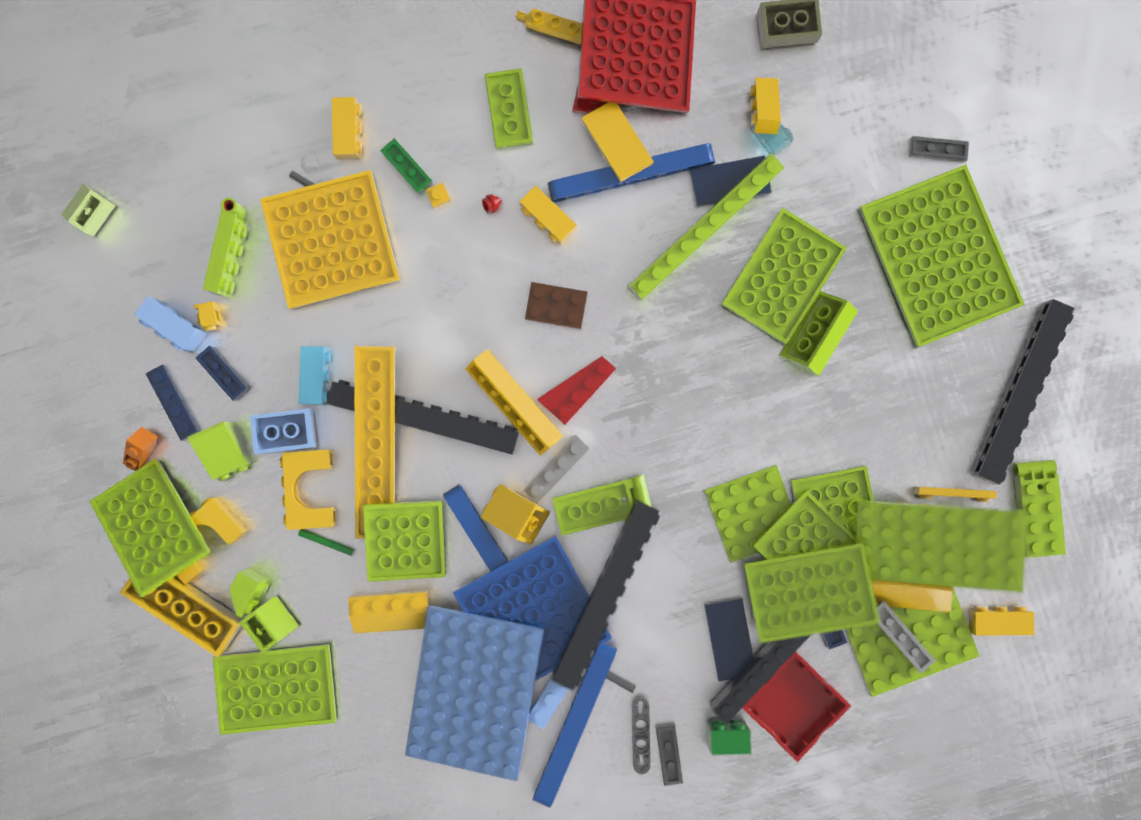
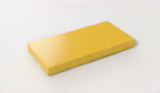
[581,102,654,182]
[871,580,953,613]

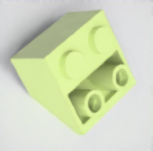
[61,184,115,237]

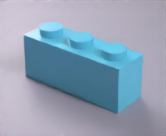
[298,346,331,405]

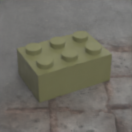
[757,0,822,48]

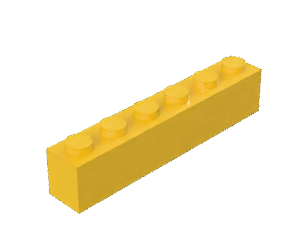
[465,349,563,456]

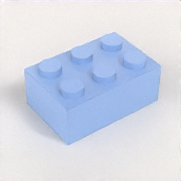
[134,296,208,352]
[250,409,317,454]

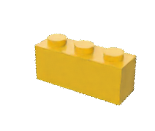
[750,77,781,134]
[332,97,362,159]
[519,185,577,244]
[969,606,1035,636]

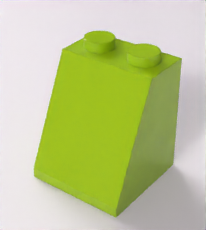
[187,421,253,482]

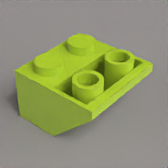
[229,568,270,618]
[239,595,299,654]

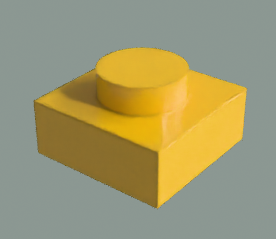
[425,182,451,208]

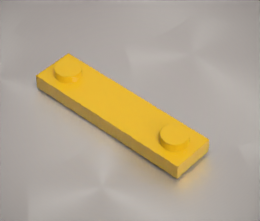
[913,486,997,502]

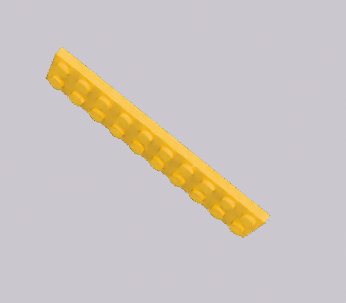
[354,346,395,539]

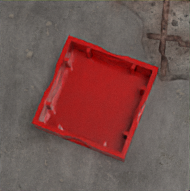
[742,652,852,762]

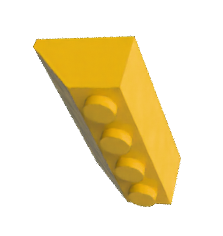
[348,589,430,633]

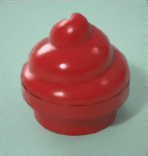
[482,194,502,213]

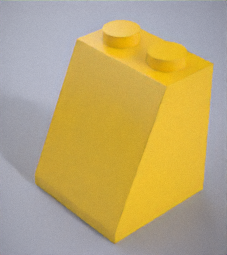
[481,484,551,545]

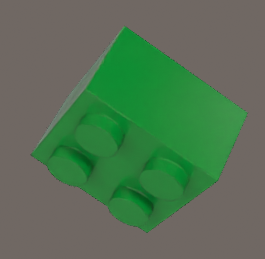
[706,718,751,755]

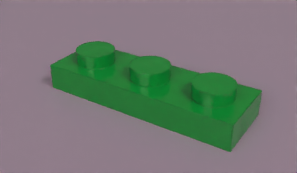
[380,138,433,194]

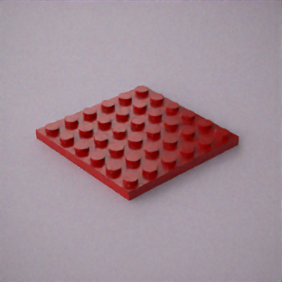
[577,0,696,113]

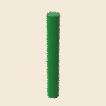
[298,529,355,556]

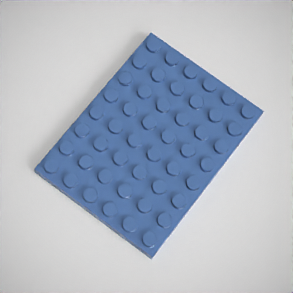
[405,605,544,781]

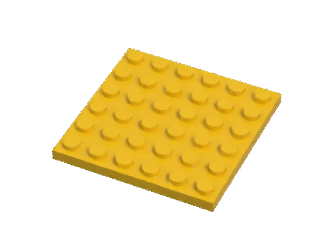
[260,170,400,310]

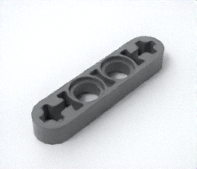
[632,696,651,774]

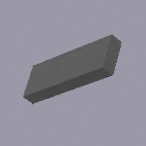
[909,136,969,162]
[655,724,683,786]

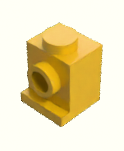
[193,301,222,332]

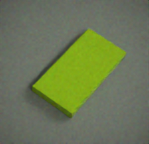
[484,68,533,149]

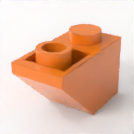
[123,426,158,471]

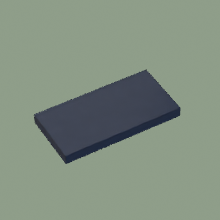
[690,155,772,207]
[704,597,753,681]

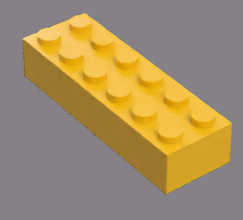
[119,575,243,657]

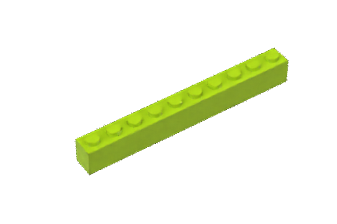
[627,154,785,300]

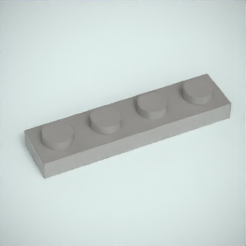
[523,435,589,503]
[877,600,935,674]

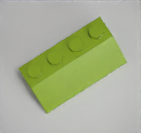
[780,291,858,376]

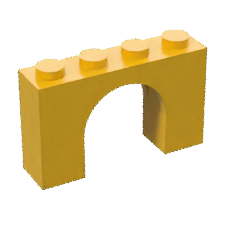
[280,450,337,530]
[177,497,248,585]

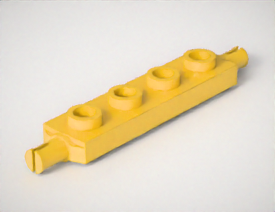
[515,8,582,44]

